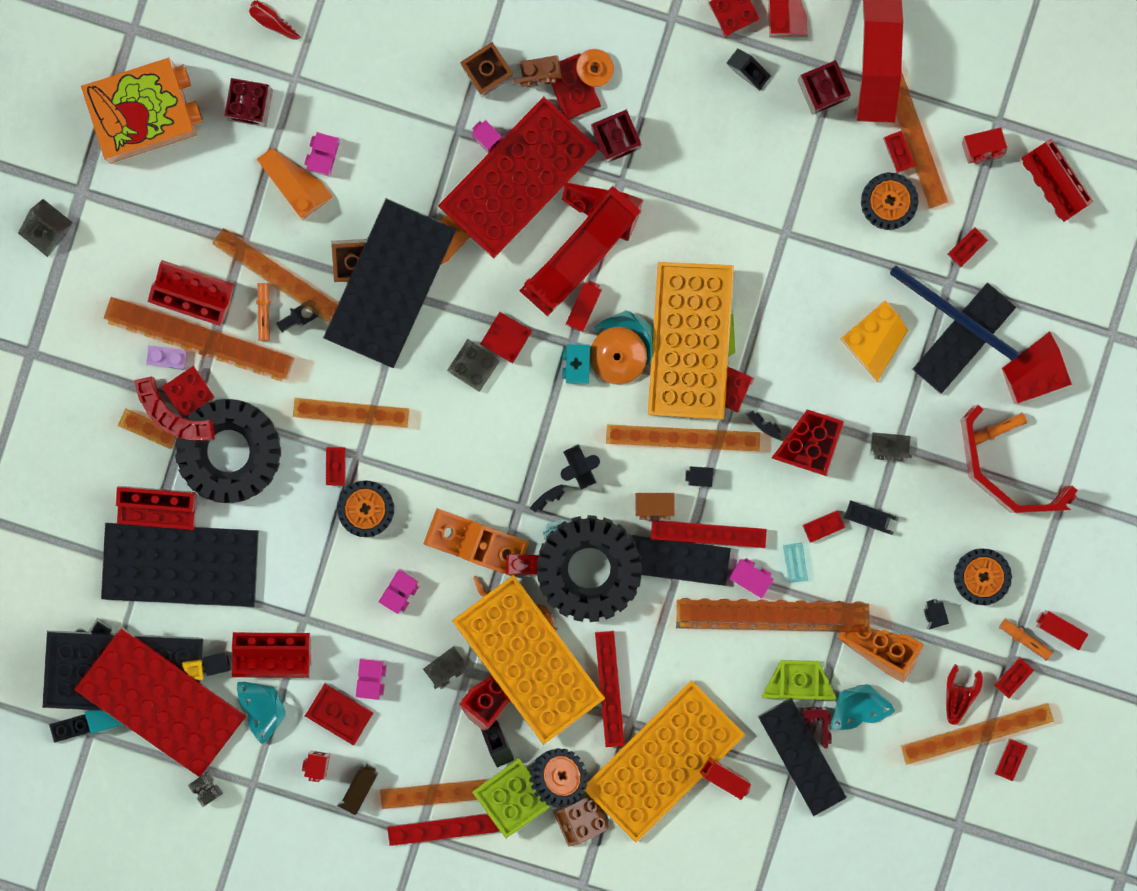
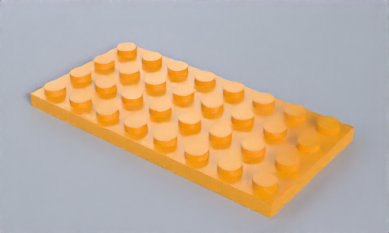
[648,262,734,419]
[452,575,605,745]
[584,680,745,843]

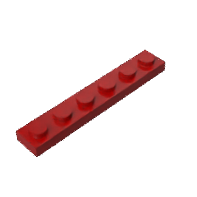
[650,520,767,548]
[595,630,625,747]
[387,813,500,846]

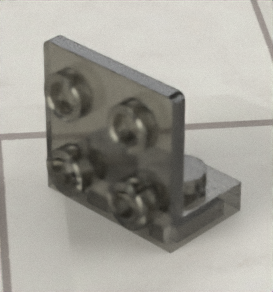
[447,339,500,392]
[870,432,912,462]
[423,646,467,689]

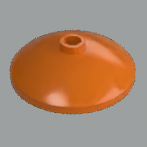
[590,327,647,384]

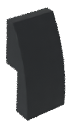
[746,411,782,440]
[529,484,565,513]
[49,714,90,743]

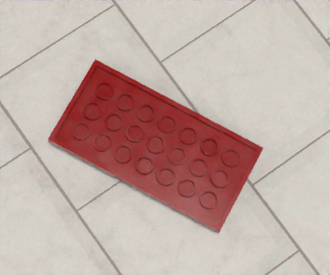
[438,96,599,259]
[75,627,246,778]

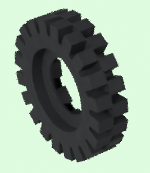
[175,399,281,503]
[537,515,642,622]

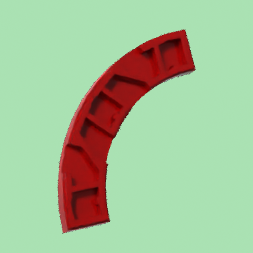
[134,376,215,441]

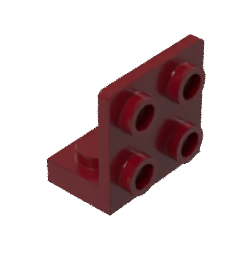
[801,707,832,749]

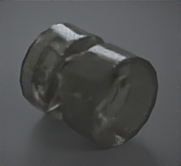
[187,771,223,808]

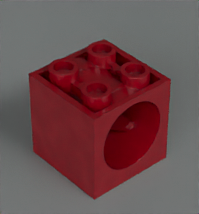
[798,60,851,115]
[224,78,273,127]
[591,109,642,164]

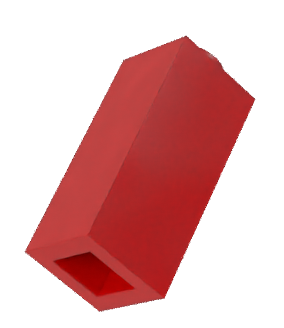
[565,281,602,333]
[1036,610,1088,651]
[700,757,752,800]

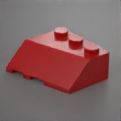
[1001,331,1072,404]
[771,409,845,477]

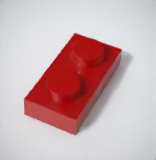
[883,130,915,173]
[947,227,988,268]
[326,447,346,485]
[802,510,845,543]
[506,554,539,574]
[994,657,1034,699]
[994,738,1028,781]

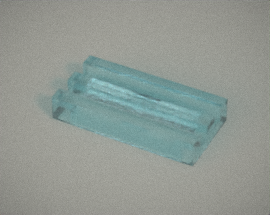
[783,542,808,583]

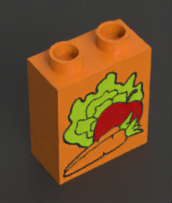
[81,57,203,164]

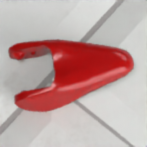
[249,0,301,40]
[946,664,983,725]

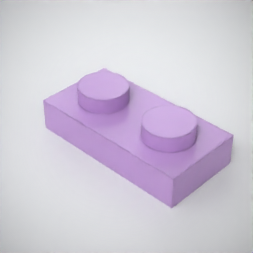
[146,345,187,370]

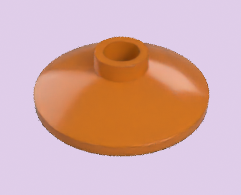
[576,49,614,87]

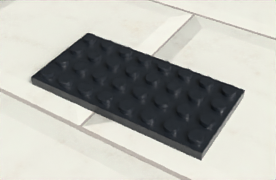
[323,198,457,368]
[101,523,259,607]
[42,630,203,711]

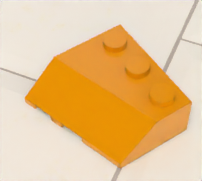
[840,300,908,382]

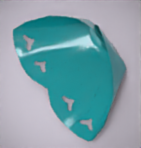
[594,310,652,365]
[237,682,286,744]
[830,684,895,730]

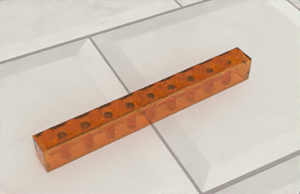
[104,297,295,382]
[676,598,870,632]

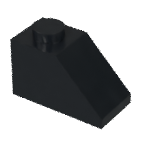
[726,48,771,91]
[481,720,515,768]

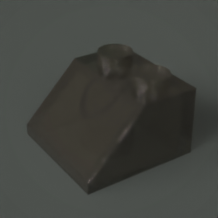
[18,199,73,257]

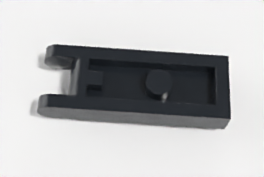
[844,500,899,535]

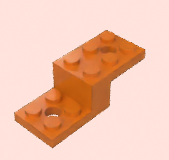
[423,508,529,577]

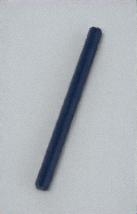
[890,266,1019,361]

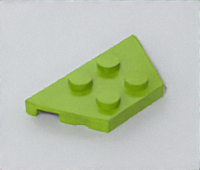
[762,660,836,700]

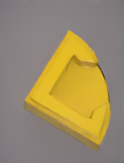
[182,660,203,680]

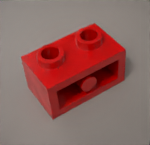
[962,127,1007,164]
[302,750,330,782]

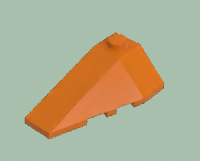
[838,622,924,683]

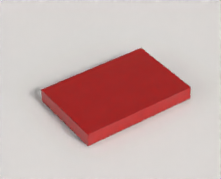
[551,53,601,120]
[305,683,374,746]

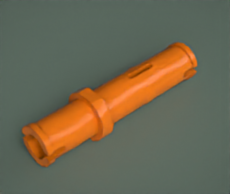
[256,283,271,341]
[974,412,1027,446]
[999,618,1053,661]

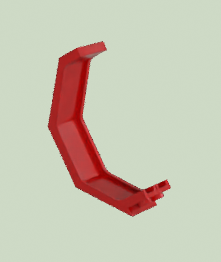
[855,0,903,123]
[519,185,641,317]
[960,405,1078,513]

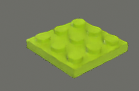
[472,758,552,839]

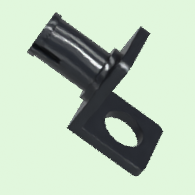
[276,300,320,333]

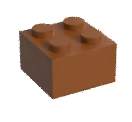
[460,42,514,98]
[331,239,367,282]
[635,493,675,520]

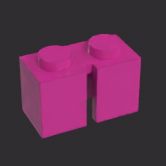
[472,120,502,153]
[304,132,340,177]
[728,558,774,598]
[378,569,420,614]
[356,658,387,700]

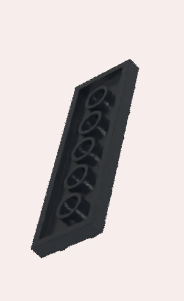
[912,282,1016,394]
[628,534,731,586]
[758,697,847,816]

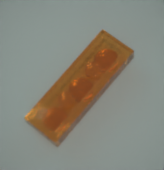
[118,408,176,449]

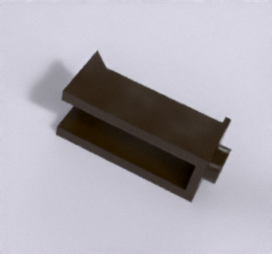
[337,763,378,816]

